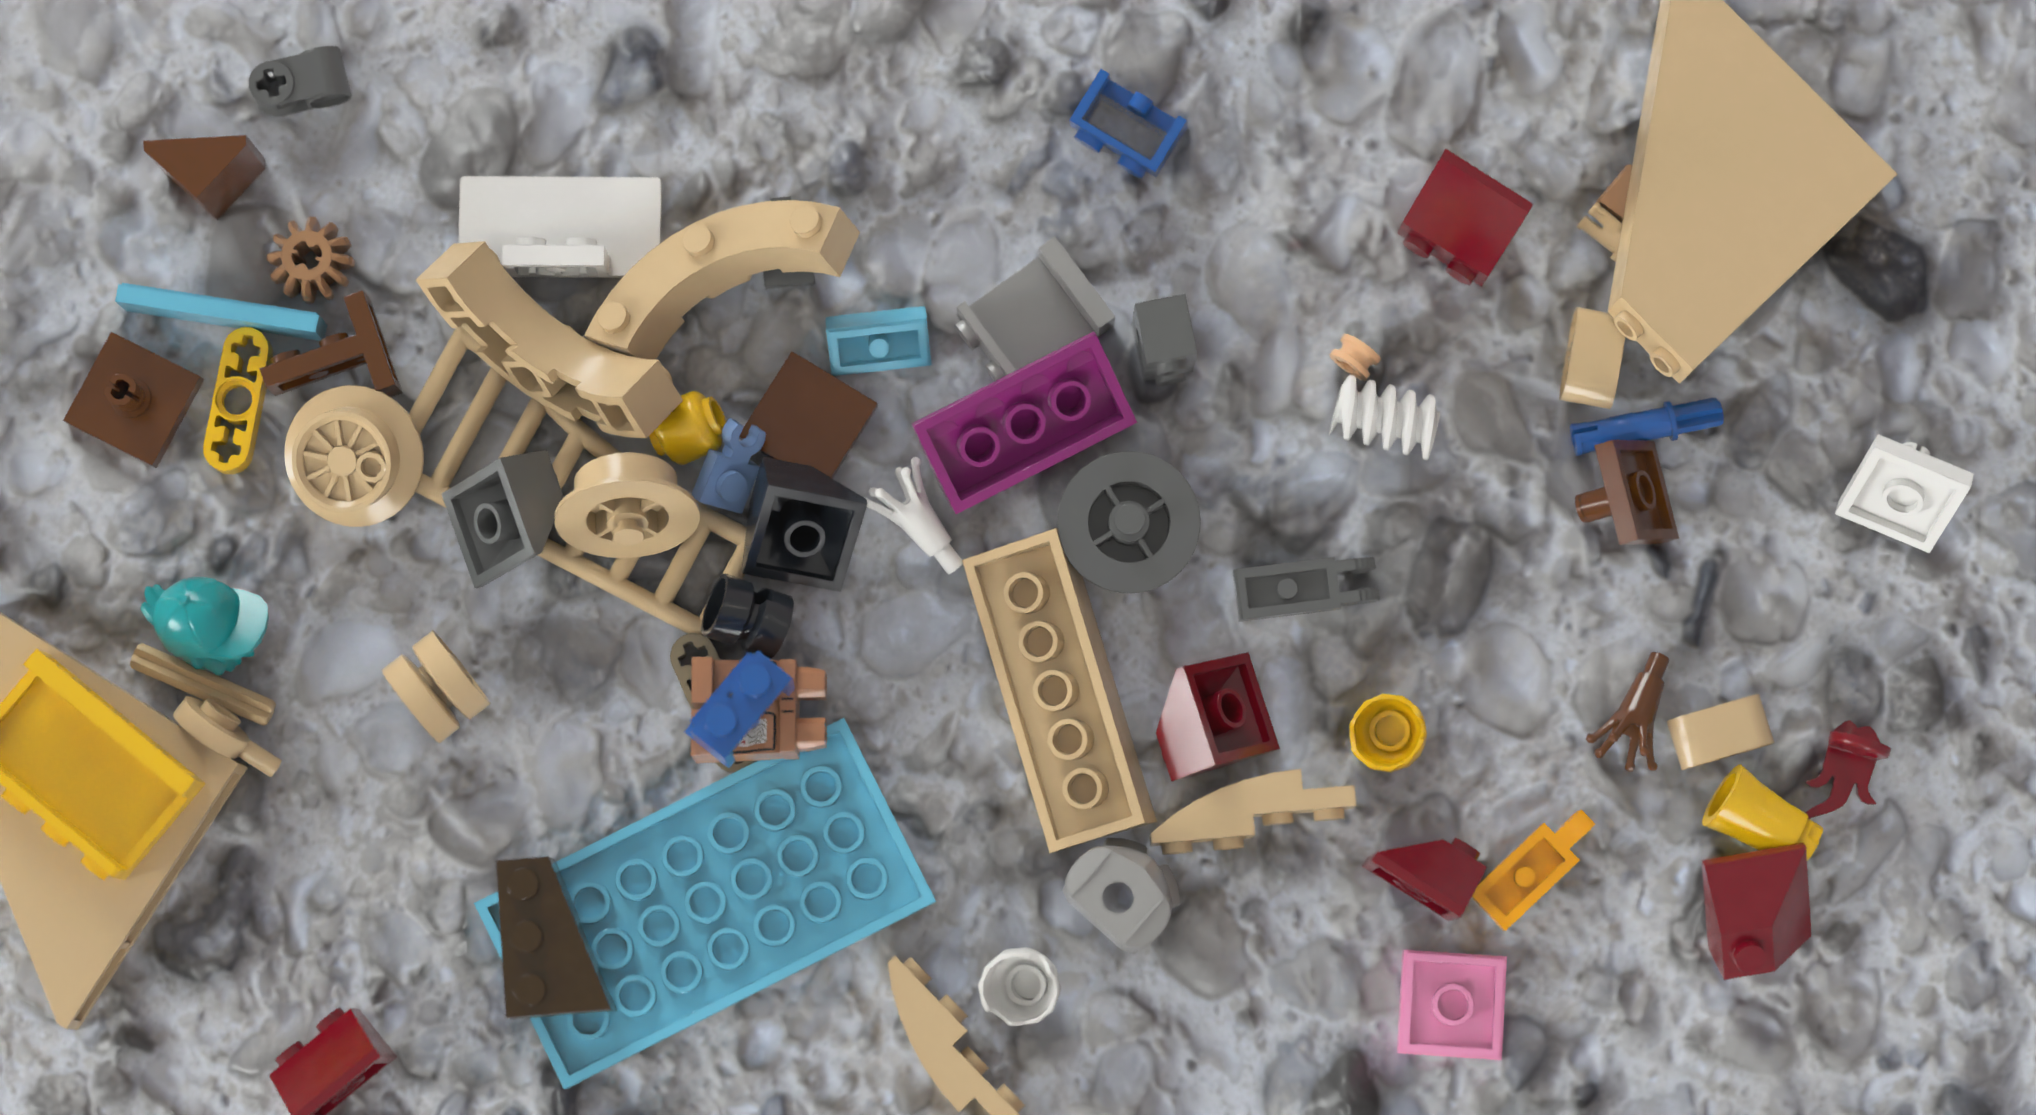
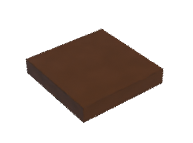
[739,351,878,479]

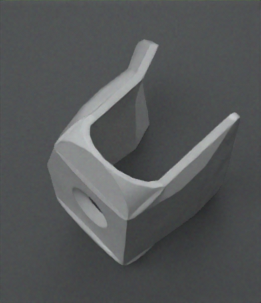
[1062,838,1181,955]

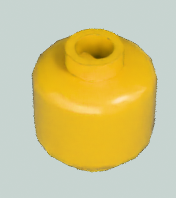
[649,391,727,465]

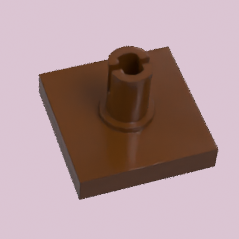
[63,332,204,469]
[1575,440,1679,545]

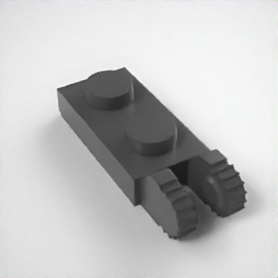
[1233,557,1380,622]

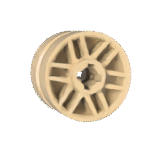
[381,630,491,744]

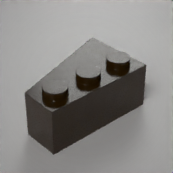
[496,856,617,1019]

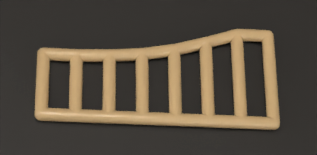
[409,326,747,639]

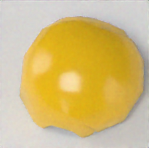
[1349,694,1427,773]

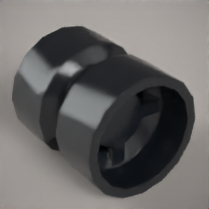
[701,574,794,659]

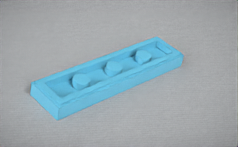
[115,283,328,341]

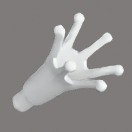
[866,457,963,575]

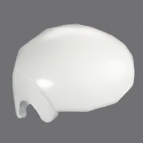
[978,947,1062,1026]

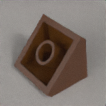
[143,135,266,220]

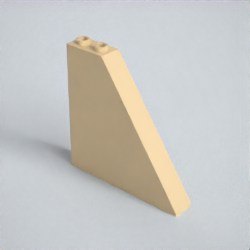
[1608,0,1897,384]
[0,612,248,1030]

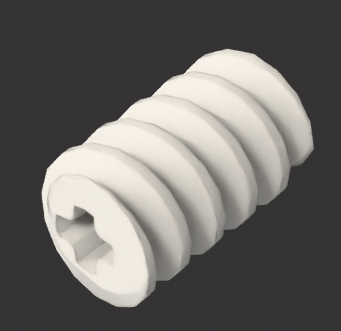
[1329,375,1440,461]

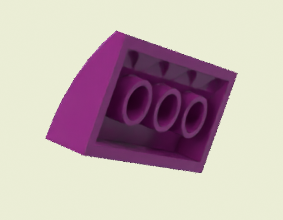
[911,331,1137,514]

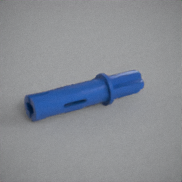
[1570,397,1724,456]

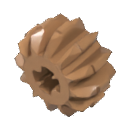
[267,217,355,304]

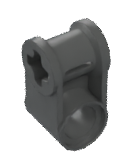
[248,46,352,117]

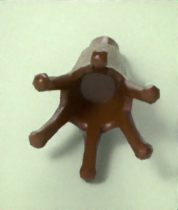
[1586,652,1670,772]

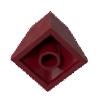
[1156,652,1280,782]
[1362,838,1487,922]
[1702,843,1812,980]

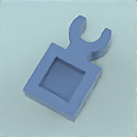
[691,418,766,514]

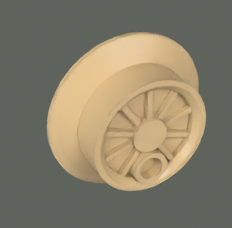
[284,385,424,527]
[554,452,700,558]

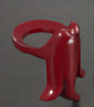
[1805,720,1891,819]

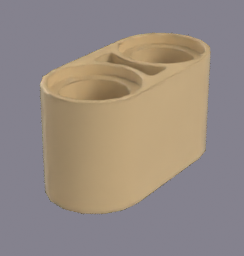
[1559,307,1625,409]
[1666,694,1775,770]

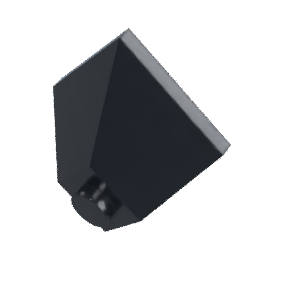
[742,457,868,592]

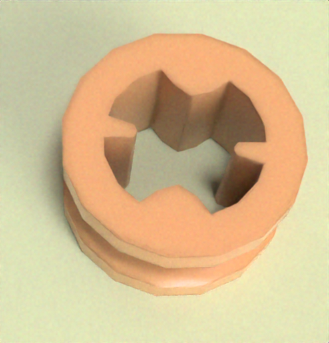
[1329,334,1381,381]

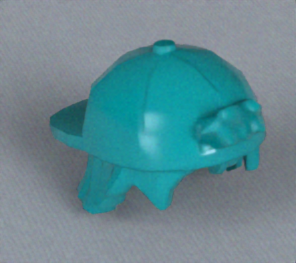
[140,577,269,676]

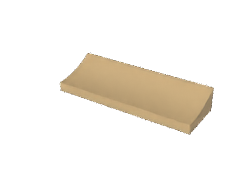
[962,528,1157,853]

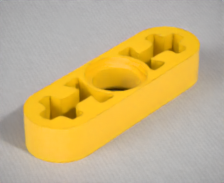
[203,327,273,475]

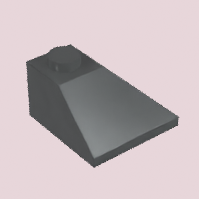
[441,450,564,588]

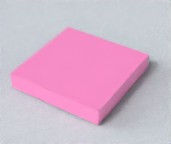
[1397,950,1507,1060]

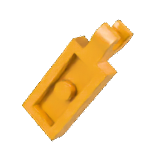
[1472,809,1595,931]

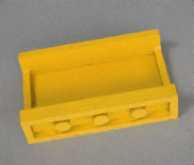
[0,648,206,881]

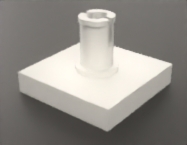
[1835,434,1974,553]

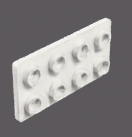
[458,176,662,278]

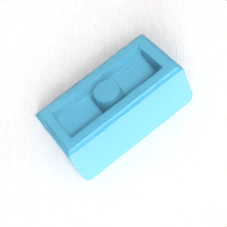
[825,306,932,376]

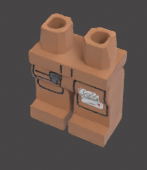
[691,657,827,763]

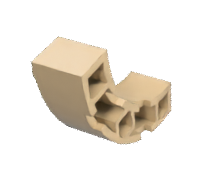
[584,200,860,359]
[416,241,683,438]

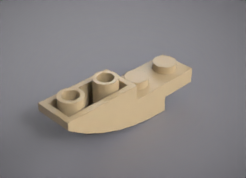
[1149,769,1356,855]
[888,956,1025,1115]

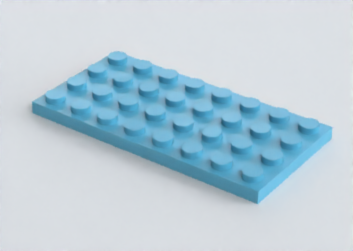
[474,718,936,1089]

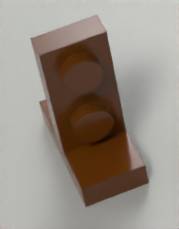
[259,290,403,397]

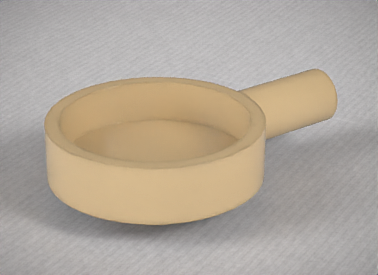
[173,696,282,777]

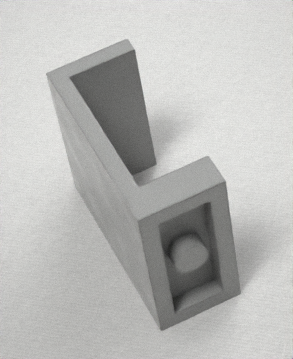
[955,236,1115,381]

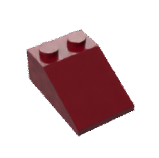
[1397,149,1534,287]

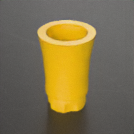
[1702,764,1823,861]

